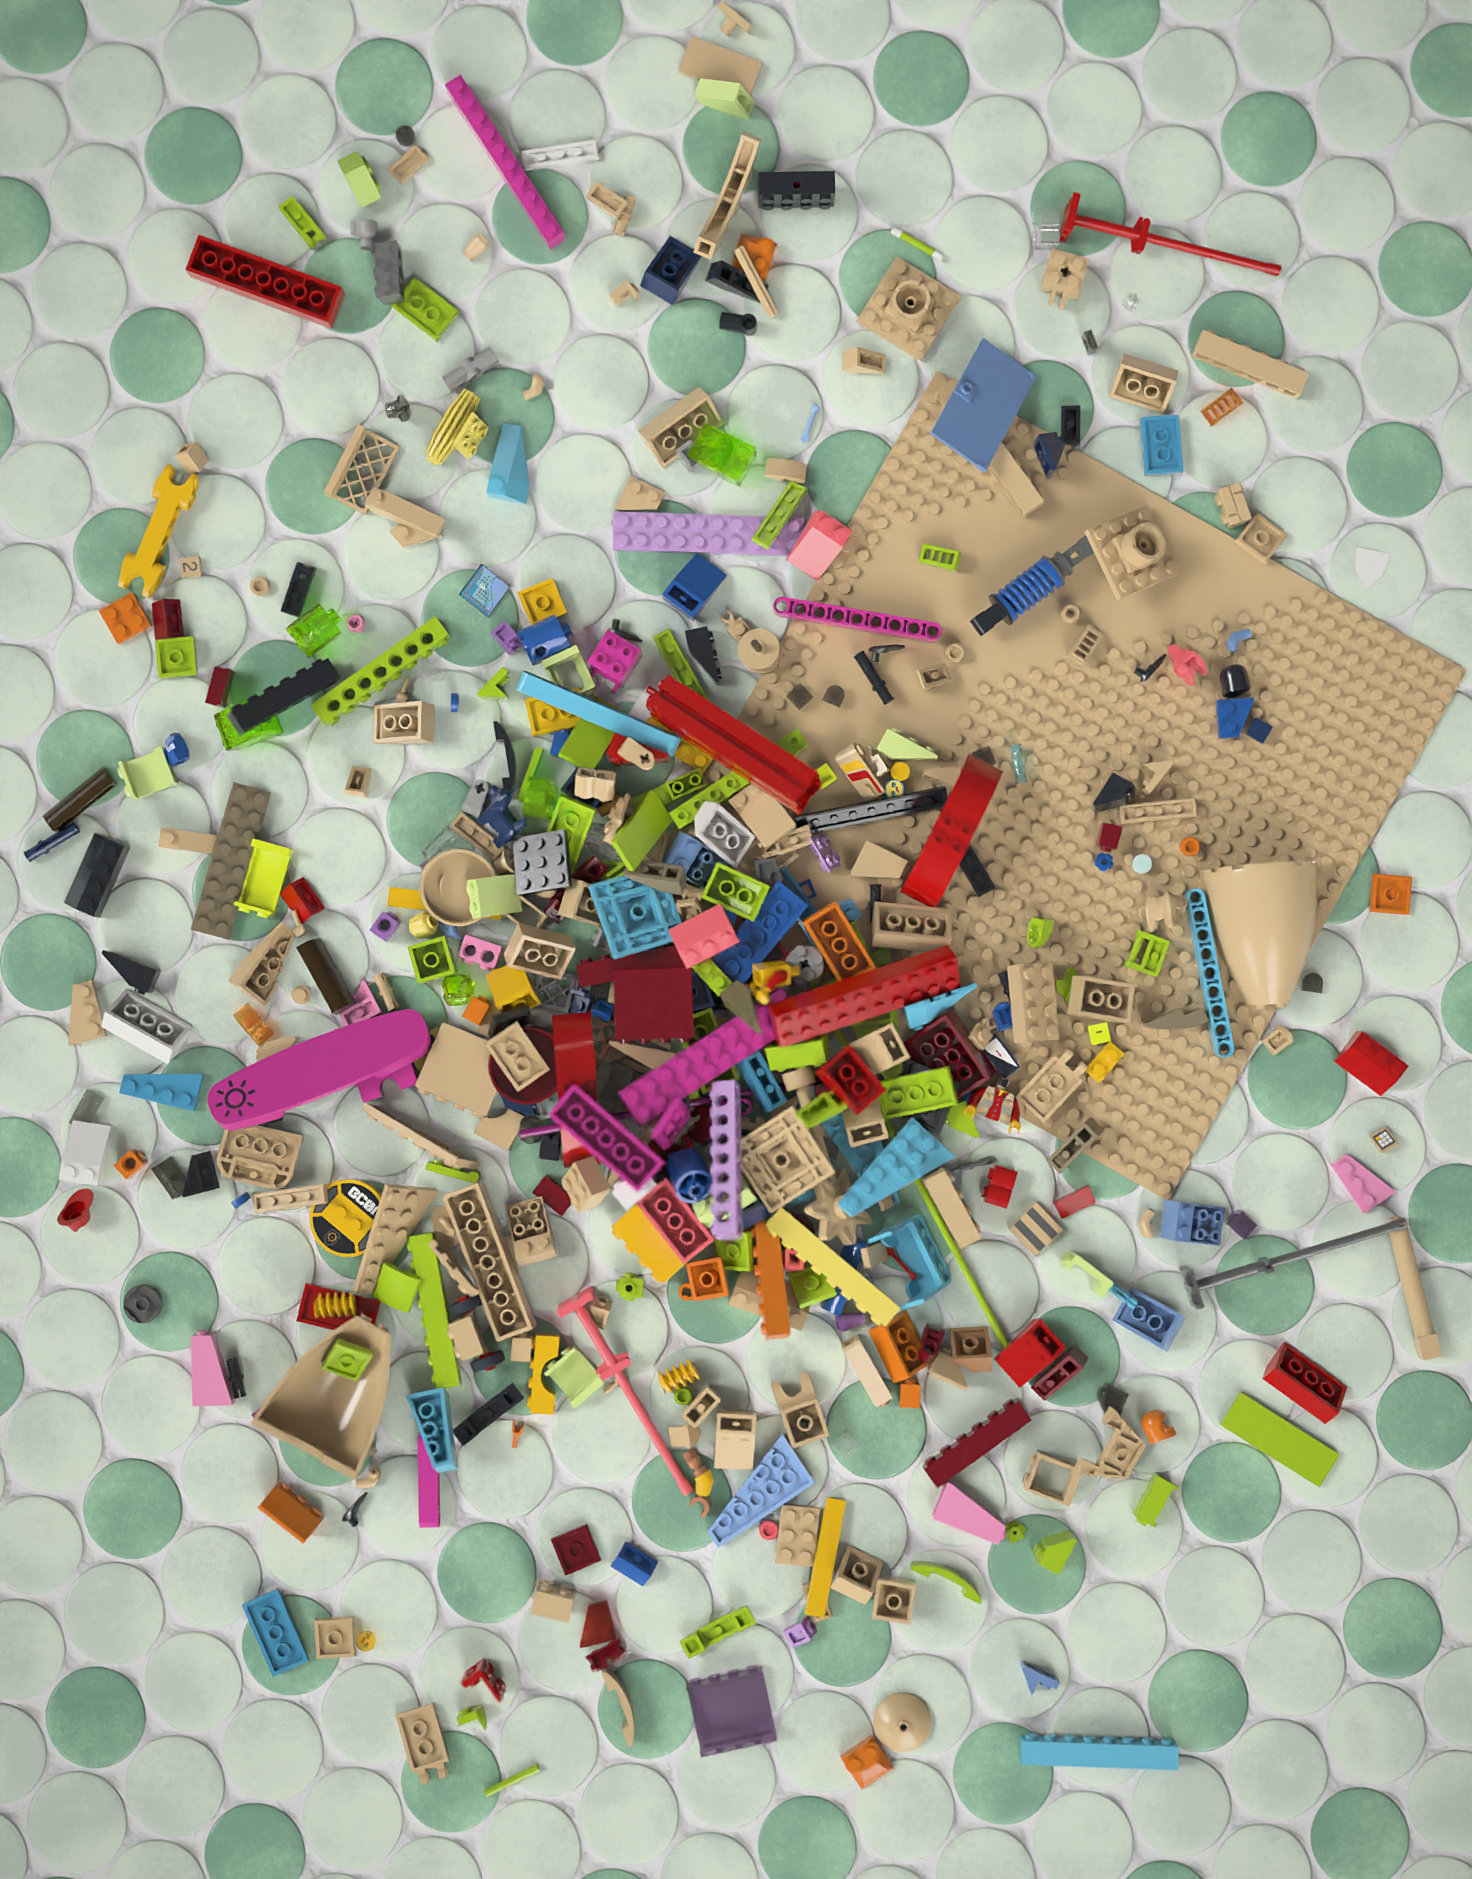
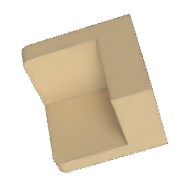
[174,441,209,474]

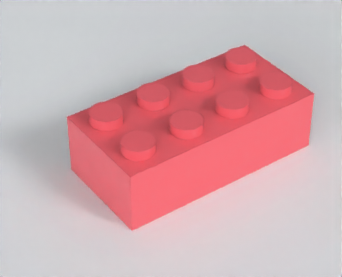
[636,1177,715,1264]

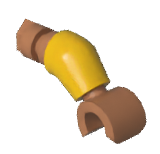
[682,1448,714,1518]

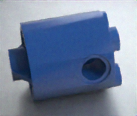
[517,614,573,666]
[666,1148,713,1203]

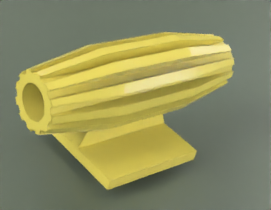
[425,389,489,466]

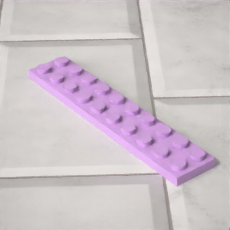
[613,511,804,556]

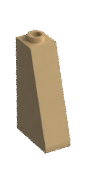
[841,1334,892,1408]

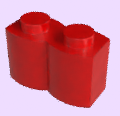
[981,1165,1018,1209]

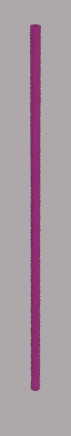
[519,1076,823,1138]

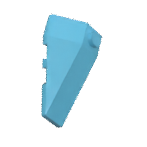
[486,423,530,505]

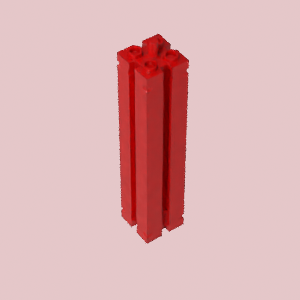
[646,675,822,815]

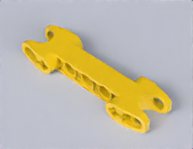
[118,464,199,599]

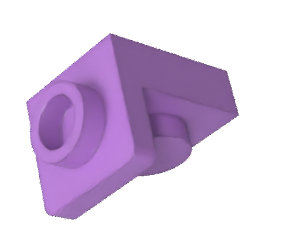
[490,621,522,655]
[783,1615,817,1648]

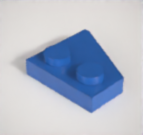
[1216,697,1254,739]

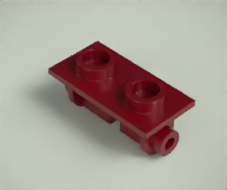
[585,1638,628,1672]

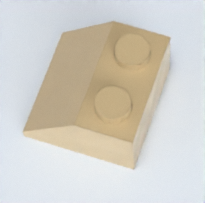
[830,1545,883,1604]
[871,1577,916,1625]

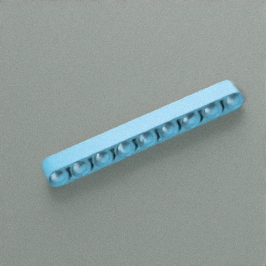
[516,671,682,756]
[1184,888,1234,1058]

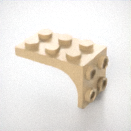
[603,793,670,863]

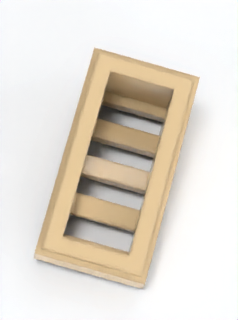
[1067,624,1104,667]

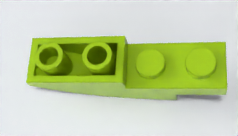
[629,768,707,811]

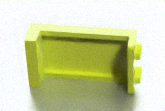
[234,839,293,918]

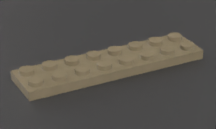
[191,782,271,940]

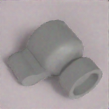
[350,219,378,251]

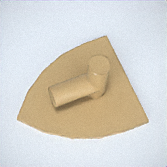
[432,1206,459,1251]

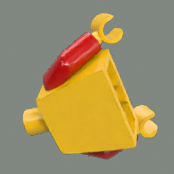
[748,961,800,1004]

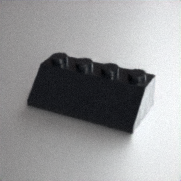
[64,833,130,918]

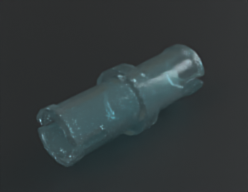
[1009,744,1028,784]

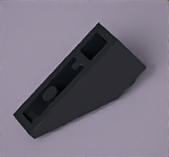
[705,260,769,303]
[101,950,161,995]

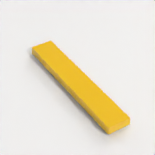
[387,887,503,920]
[805,1497,846,1618]

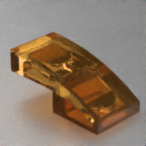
[233,1003,274,1046]

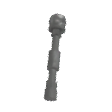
[947,1156,992,1174]

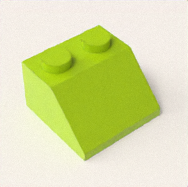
[1033,1530,1077,1575]

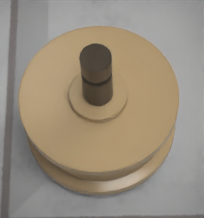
[738,628,783,674]

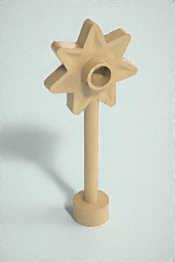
[781,1066,872,1246]

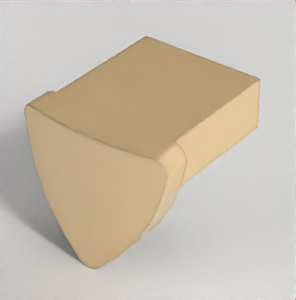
[1261,1025,1293,1055]
[668,1424,702,1448]

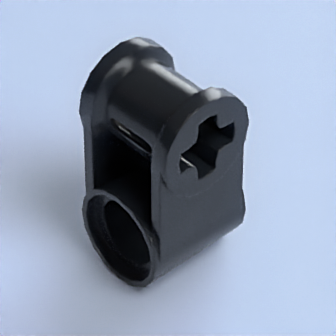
[539,1123,561,1161]

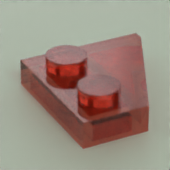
[580,1600,617,1648]

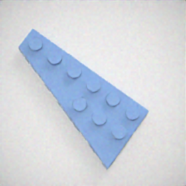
[707,1433,815,1548]

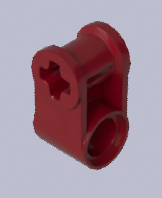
[918,1323,945,1363]

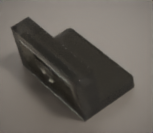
[151,1156,187,1200]

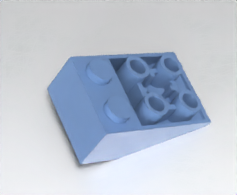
[661,831,731,890]
[1160,1199,1225,1246]

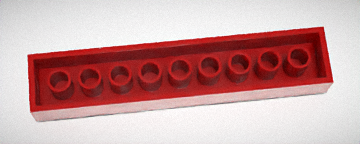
[768,945,960,1048]

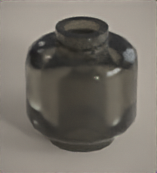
[518,1116,544,1144]

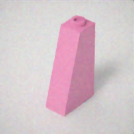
[191,1330,235,1406]
[932,1480,1007,1545]

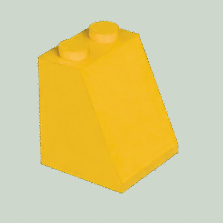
[485,965,541,1013]

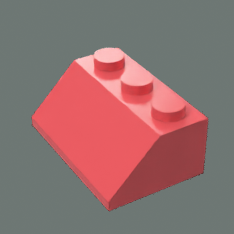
[668,903,739,968]

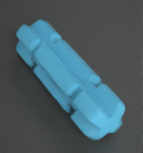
[1109,1279,1139,1309]

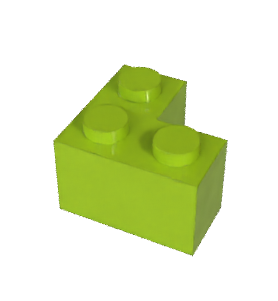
[337,151,381,208]

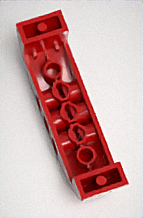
[900,754,1003,908]
[552,1012,602,1168]

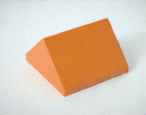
[686,1257,730,1301]

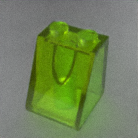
[214,699,284,751]

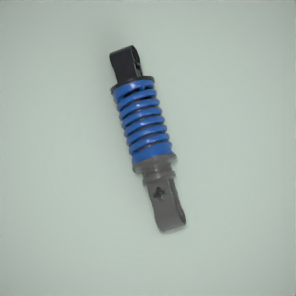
[970,535,1094,636]

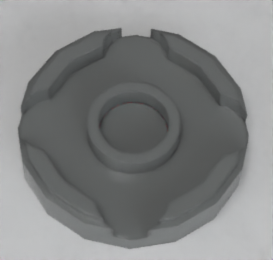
[123,1284,163,1323]

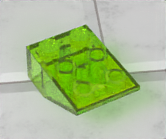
[687,423,757,487]

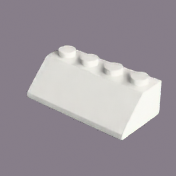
[101,989,192,1064]

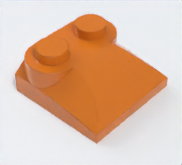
[731,234,777,281]
[840,1734,894,1789]

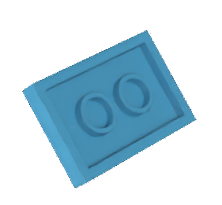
[1139,415,1184,476]

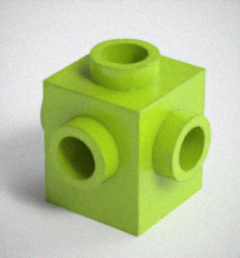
[616,1272,644,1301]

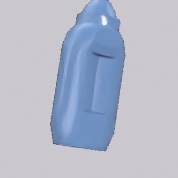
[437,920,463,941]

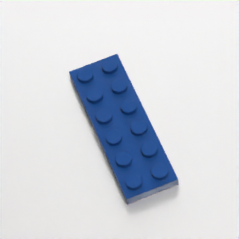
[712,881,809,985]

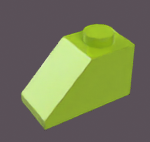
[945,1100,980,1138]

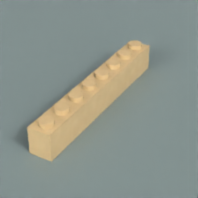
[935,377,1044,518]

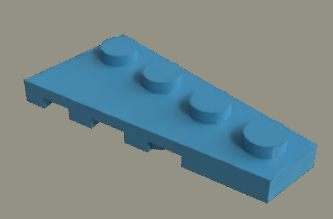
[119,1074,204,1111]

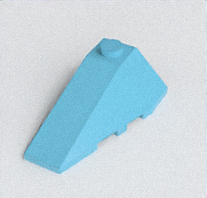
[902,983,977,1031]

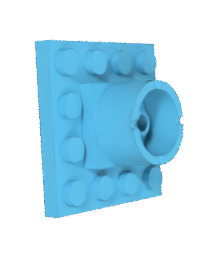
[589,876,682,959]

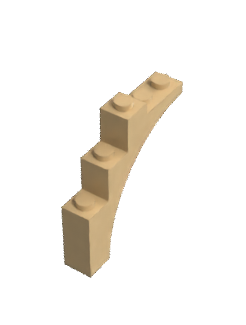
[694,131,761,260]

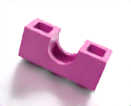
[357,1062,418,1103]

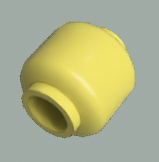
[409,912,438,939]

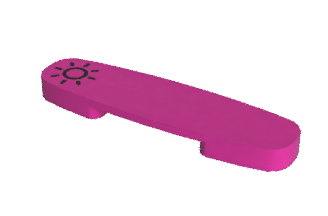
[207,1009,432,1131]

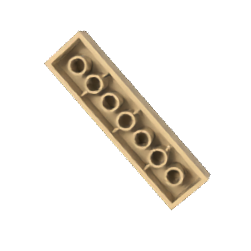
[442,1180,537,1342]

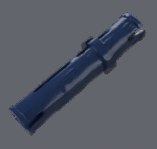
[23,822,80,862]

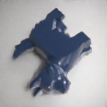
[477,785,527,849]

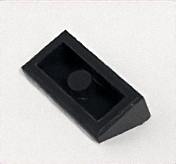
[1061,405,1081,446]

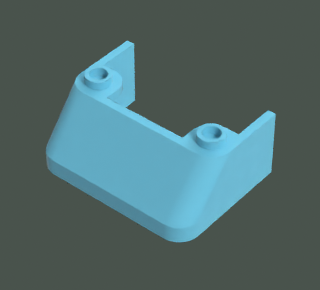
[868,1214,952,1310]

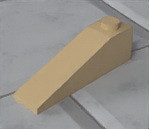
[365,487,446,537]
[158,828,217,854]
[607,1039,677,1069]

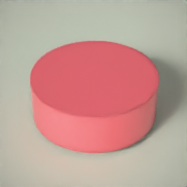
[759,1519,778,1540]

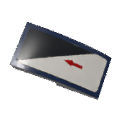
[983,1034,1020,1078]

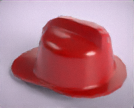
[57,1188,94,1232]

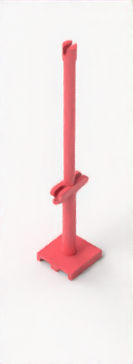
[556,1286,693,1496]

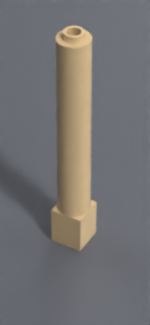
[1387,1216,1443,1361]

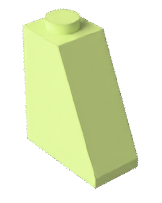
[695,79,755,120]

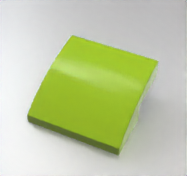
[373,1262,421,1313]

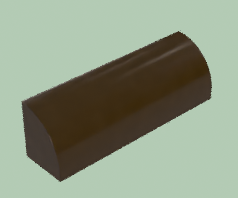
[43,767,118,832]
[296,938,357,1015]

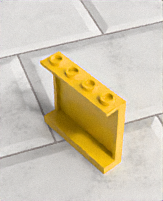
[611,1178,714,1284]

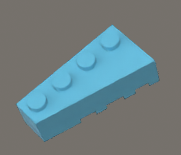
[406,1388,458,1473]

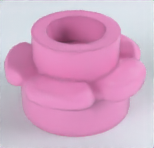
[347,614,365,633]

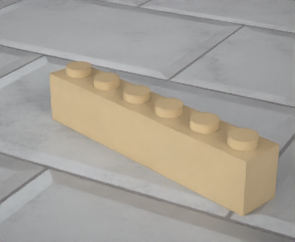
[1191,330,1309,399]

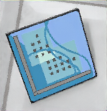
[459,564,510,617]

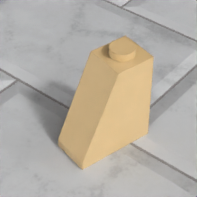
[849,840,909,879]

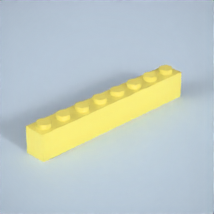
[765,1207,900,1326]

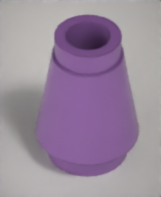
[835,1312,865,1332]

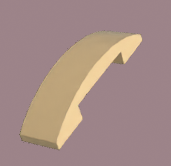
[602,1667,635,1747]

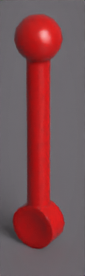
[887,1248,917,1280]

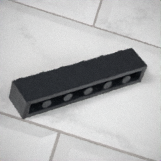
[227,658,341,736]

